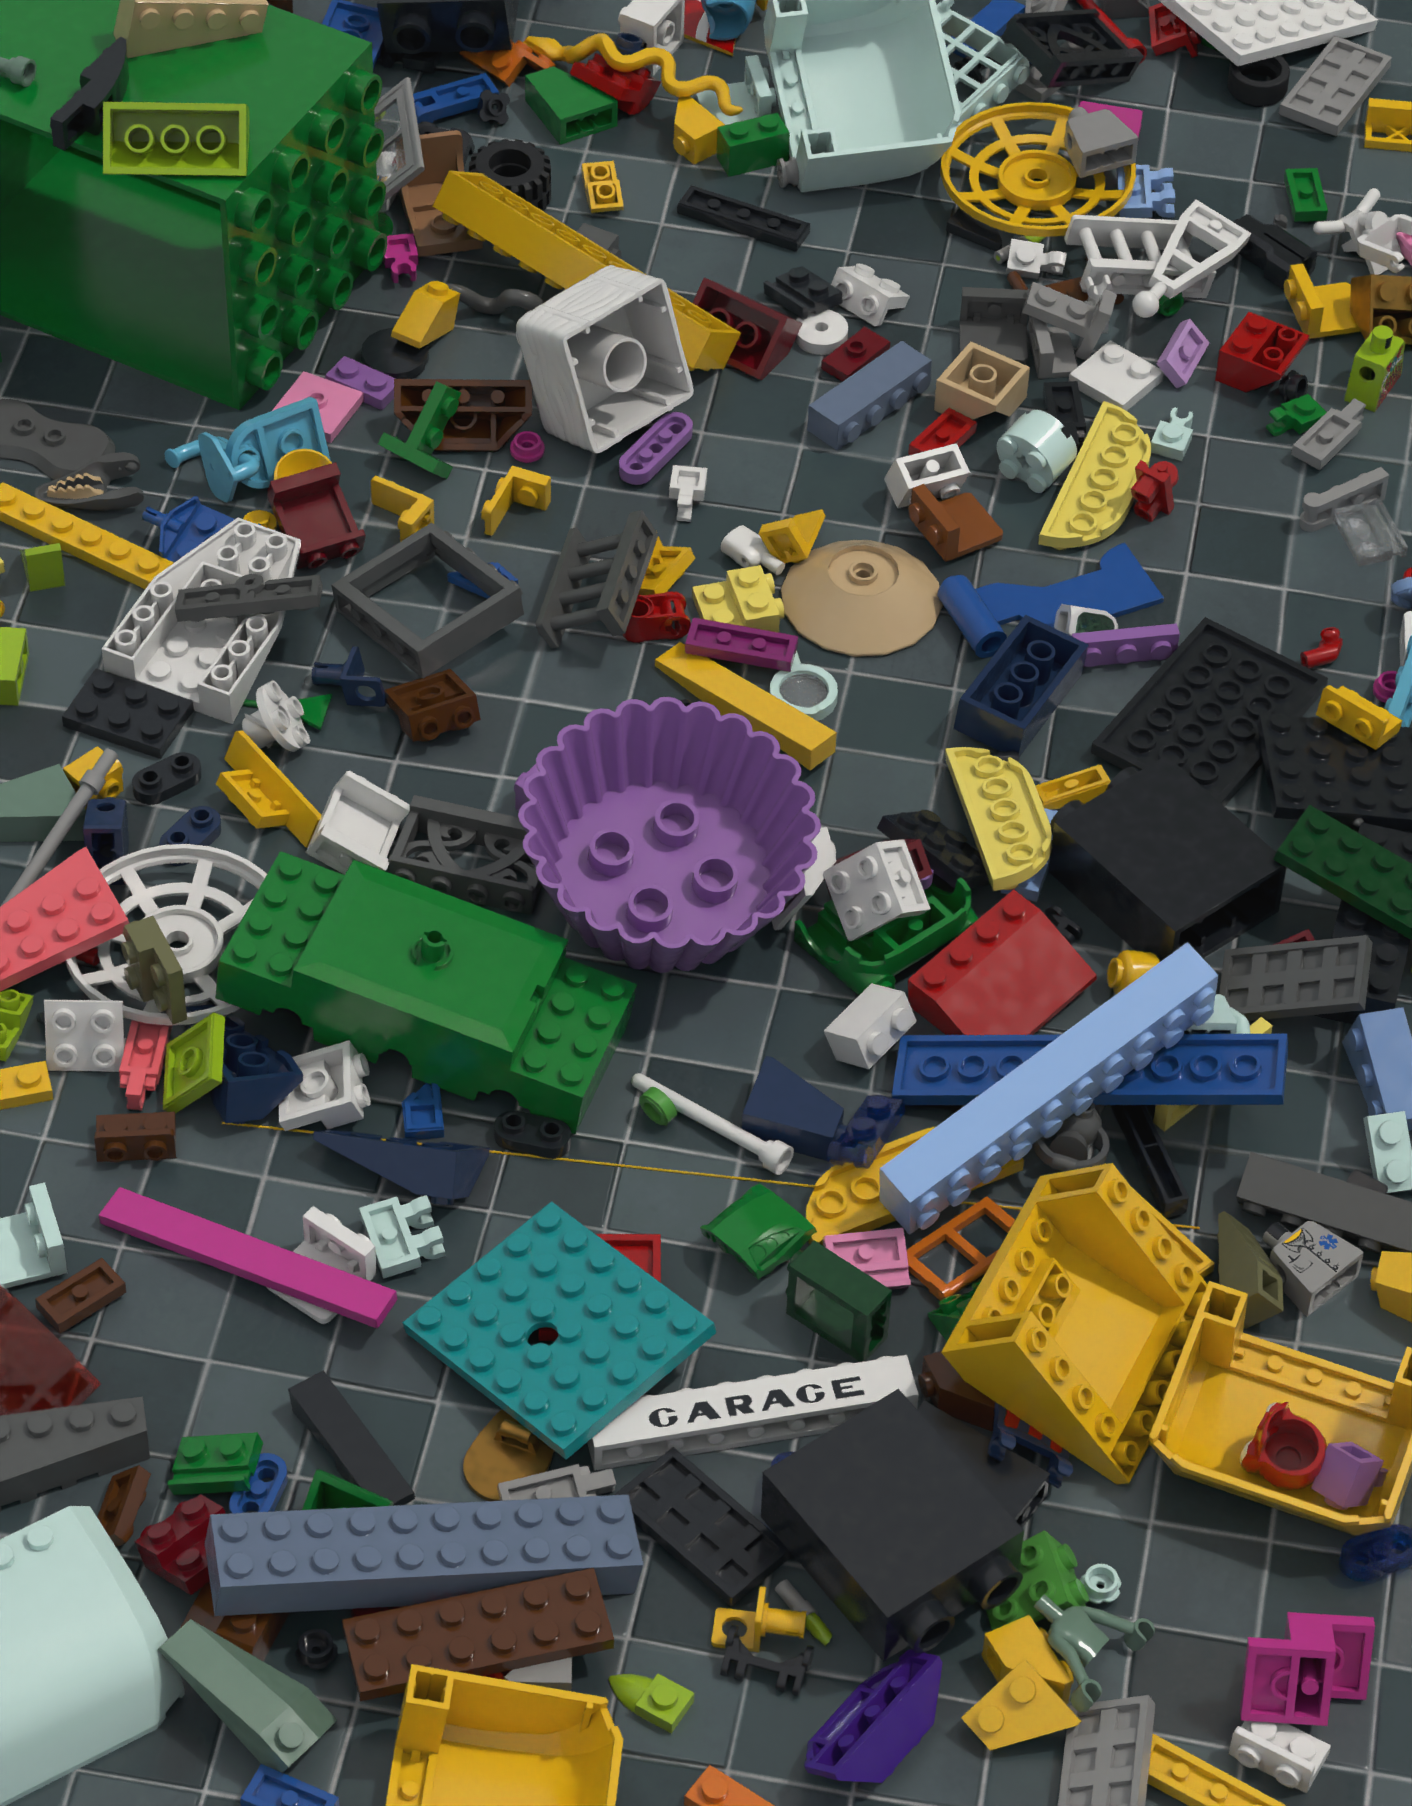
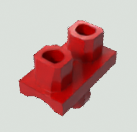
[1131,460,1179,522]

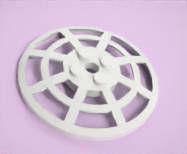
[65,844,267,1026]

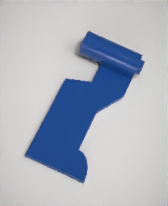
[937,543,1164,658]

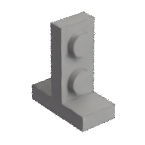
[1022,282,1117,360]

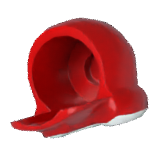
[1240,1402,1327,1490]

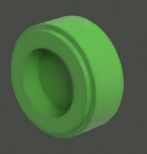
[639,1087,677,1126]

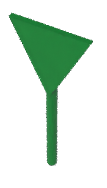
[242,694,332,730]

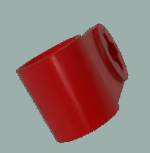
[622,591,691,643]

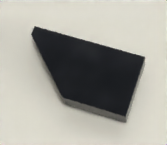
[946,208,1002,251]

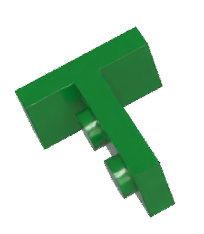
[378,381,462,479]

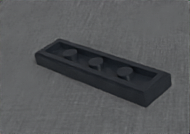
[677,185,810,252]

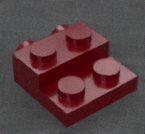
[134,1494,226,1595]

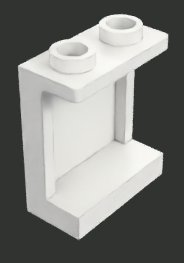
[306,771,410,875]

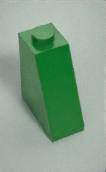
[525,66,618,145]

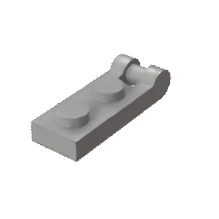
[1299,467,1389,532]

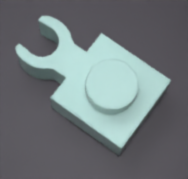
[1151,407,1193,461]

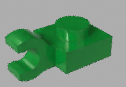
[1266,394,1327,436]

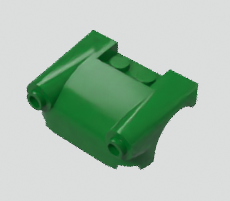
[794,878,979,995]

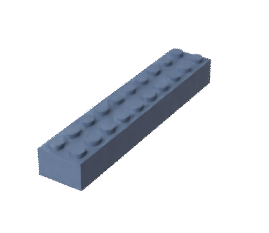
[205,1495,643,1616]

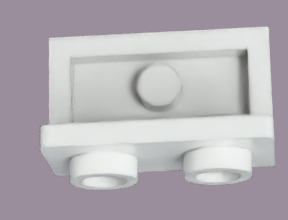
[831,263,910,326]

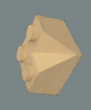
[934,342,1030,420]

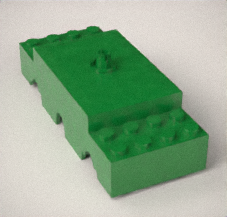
[215,851,637,1134]

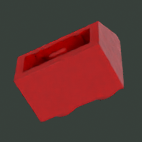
[1215,312,1310,392]

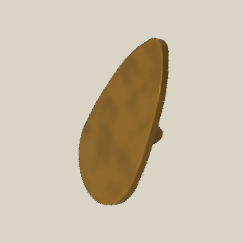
[463,1409,554,1501]

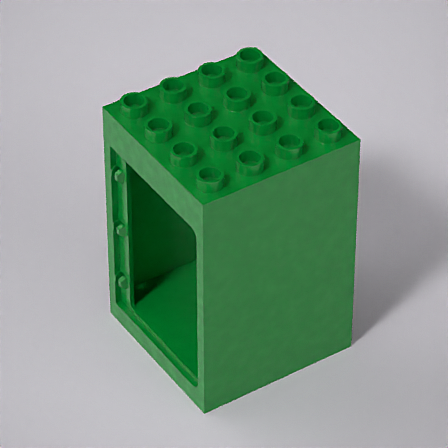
[0,0,388,410]

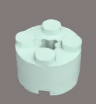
[997,410,1077,493]

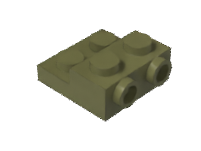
[121,916,187,1024]

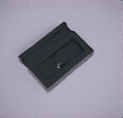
[764,266,843,320]

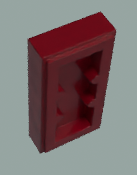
[821,326,890,382]

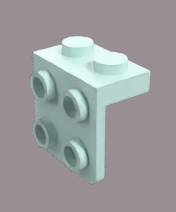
[695,55,776,125]

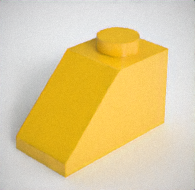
[673,96,725,165]
[391,281,460,349]

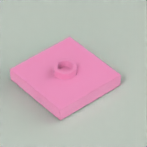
[272,371,364,443]

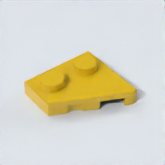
[961,1659,1082,1751]

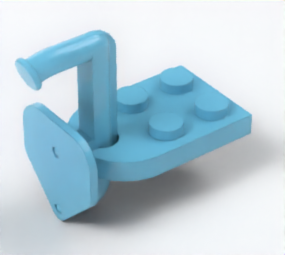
[164,397,331,503]

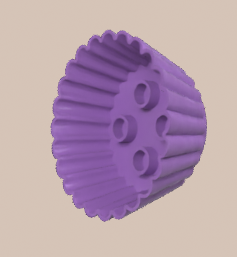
[518,697,821,973]

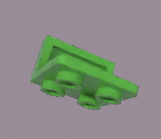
[986,1530,1089,1630]

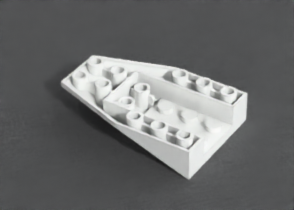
[102,518,301,725]

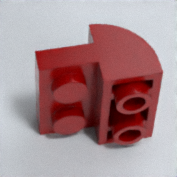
[569,53,661,115]

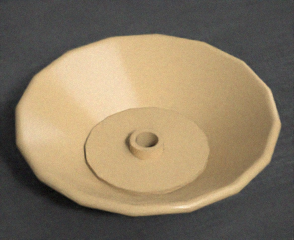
[781,540,942,657]

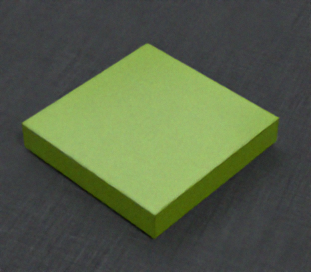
[163,1012,225,1114]

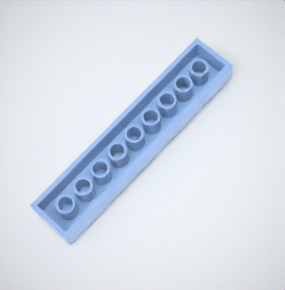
[880,942,1218,1235]

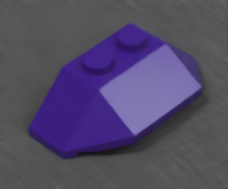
[804,1649,943,1783]

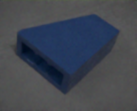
[742,1056,848,1162]

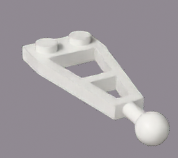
[1132,200,1251,318]

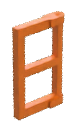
[907,1196,1015,1301]

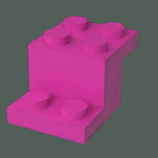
[1240,1612,1375,1726]

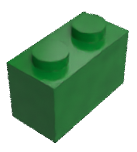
[716,113,790,177]

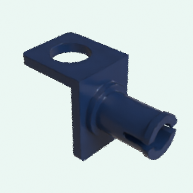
[312,646,387,707]

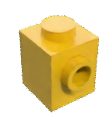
[63,746,124,810]

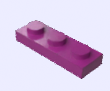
[685,617,798,672]

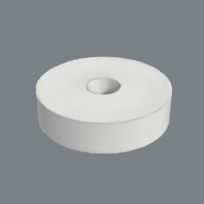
[795,310,848,355]

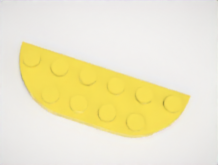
[1038,401,1151,550]
[945,747,1052,891]

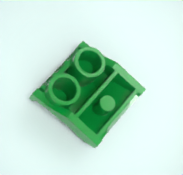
[700,1183,817,1280]

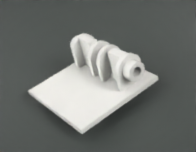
[44,1000,127,1072]

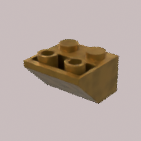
[1350,274,1412,345]

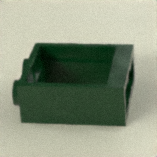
[785,1240,892,1362]

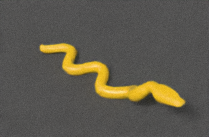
[523,33,743,116]

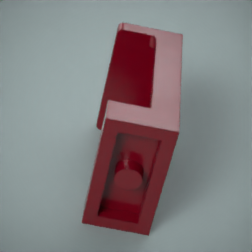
[267,462,366,569]

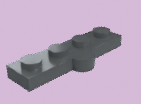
[175,574,323,622]

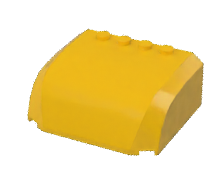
[1149,1281,1412,1536]
[385,1664,623,1806]

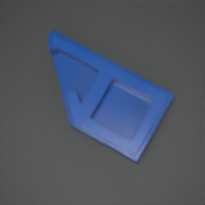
[402,1083,444,1140]

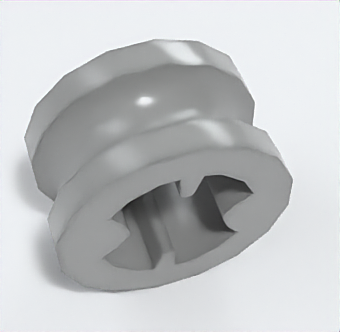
[777,157,799,188]

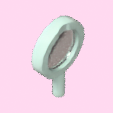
[770,650,838,721]

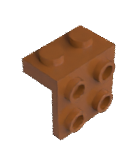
[908,484,1003,562]

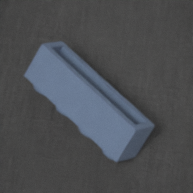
[807,341,932,450]

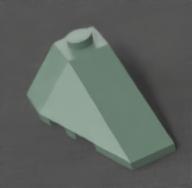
[158,1619,337,1772]

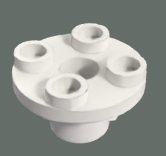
[242,680,310,752]

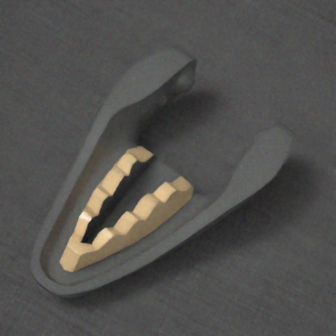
[34,452,144,511]

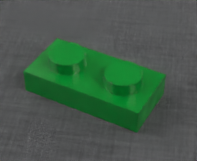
[1284,168,1328,222]

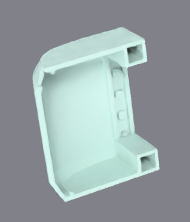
[764,0,961,192]
[0,1506,185,1806]

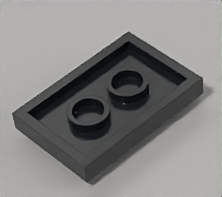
[62,668,194,759]
[877,809,991,889]

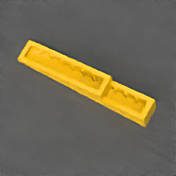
[655,642,837,770]

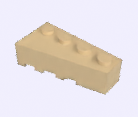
[113,0,269,58]

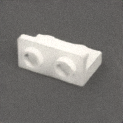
[1229,1721,1331,1793]

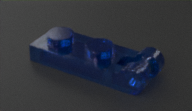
[827,1095,906,1169]

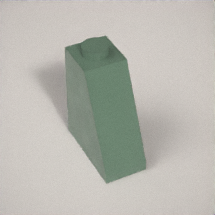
[0,764,86,842]

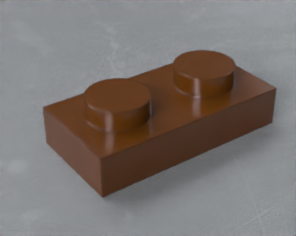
[35,1258,126,1334]
[97,1465,151,1547]

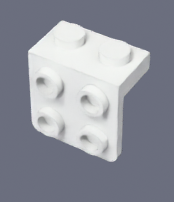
[267,1206,377,1324]

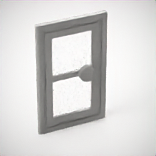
[374,77,425,202]

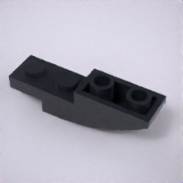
[50,37,129,151]

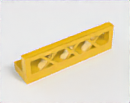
[1364,98,1412,152]

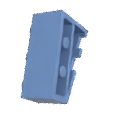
[1342,1007,1412,1131]

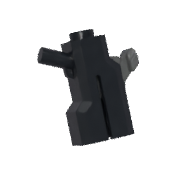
[1215,214,1318,290]

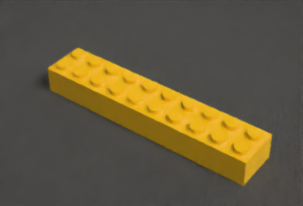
[433,170,741,371]

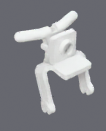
[1313,188,1412,275]

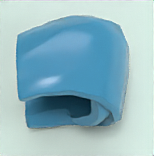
[701,0,756,40]

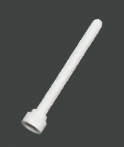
[631,1073,794,1175]

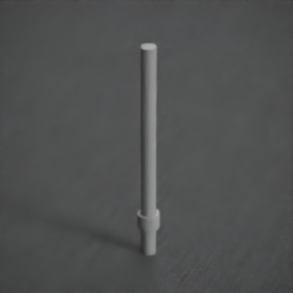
[0,748,118,907]

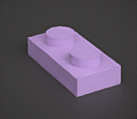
[1156,318,1209,388]

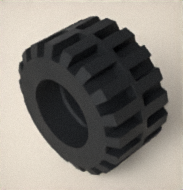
[469,139,551,211]

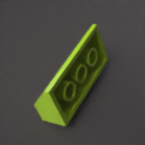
[103,102,249,176]

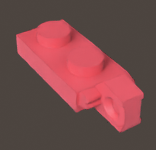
[119,1020,172,1110]

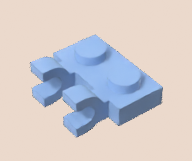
[1117,165,1175,218]

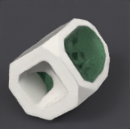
[1054,604,1118,636]

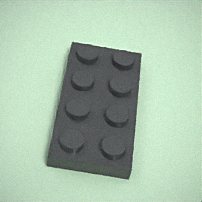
[1219,935,1373,1021]

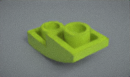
[0,989,33,1061]

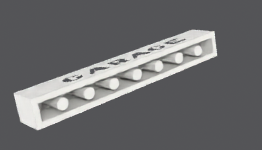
[588,1355,919,1471]

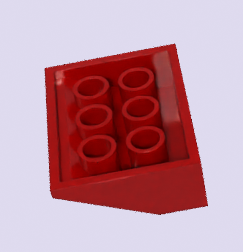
[908,889,1097,1035]

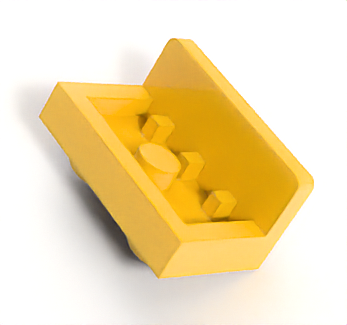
[638,531,695,595]

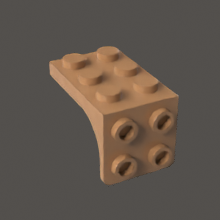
[397,130,483,257]

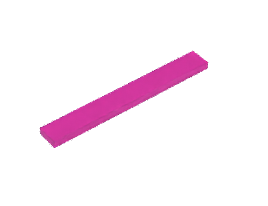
[99,1187,398,1329]

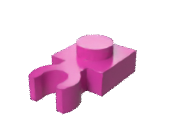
[383,233,418,283]

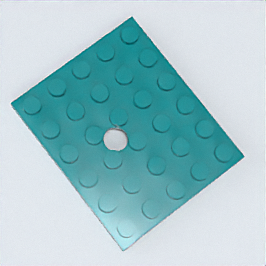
[402,1201,717,1460]

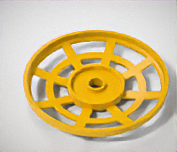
[940,102,1136,237]

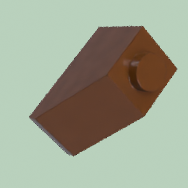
[918,1351,995,1431]

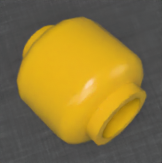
[1107,950,1160,994]

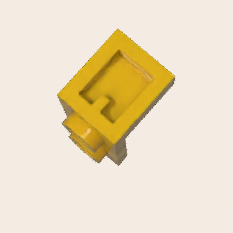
[481,465,551,536]
[371,475,434,542]
[758,509,826,563]

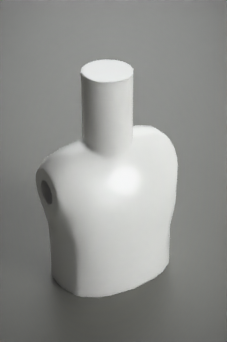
[720,525,785,575]

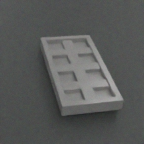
[1279,36,1392,136]
[1058,1695,1155,1806]

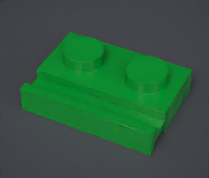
[167,1432,263,1495]

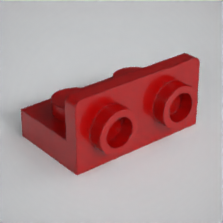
[1148,3,1201,58]

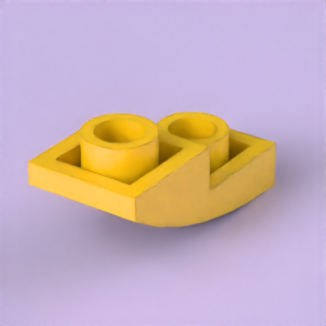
[581,161,624,213]

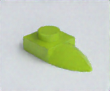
[608,1673,694,1734]

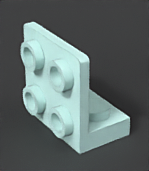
[0,1182,67,1290]

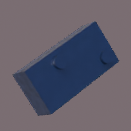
[953,615,1089,757]

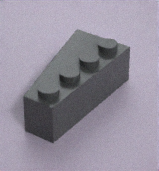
[0,1396,150,1511]

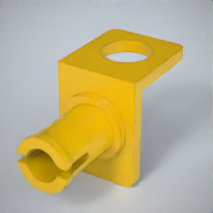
[711,1586,807,1652]

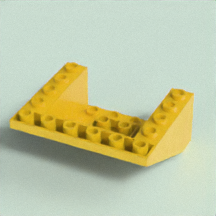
[941,1163,1208,1485]

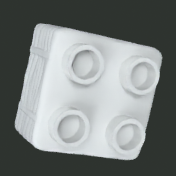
[516,265,694,453]

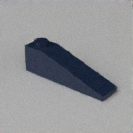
[185,1004,303,1124]
[313,1130,490,1205]

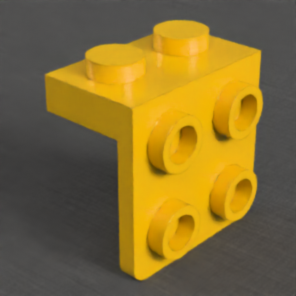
[1284,263,1361,339]

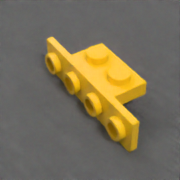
[216,730,321,848]

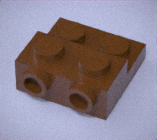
[384,669,481,742]

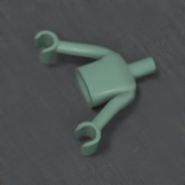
[1033,1594,1155,1712]

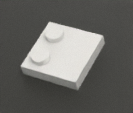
[1068,340,1164,411]

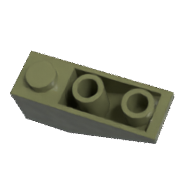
[1217,1211,1283,1329]

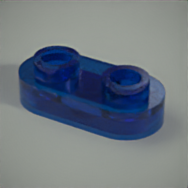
[1339,1524,1412,1582]

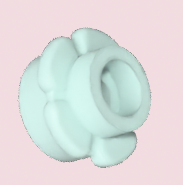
[1080,1564,1121,1604]

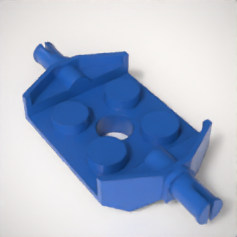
[142,496,261,563]

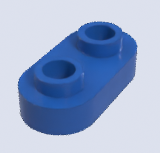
[229,1453,288,1514]

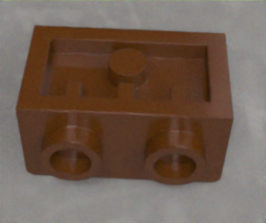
[94,1111,176,1163]

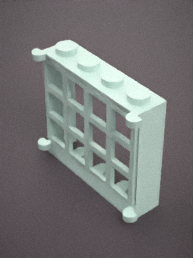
[936,0,1030,127]

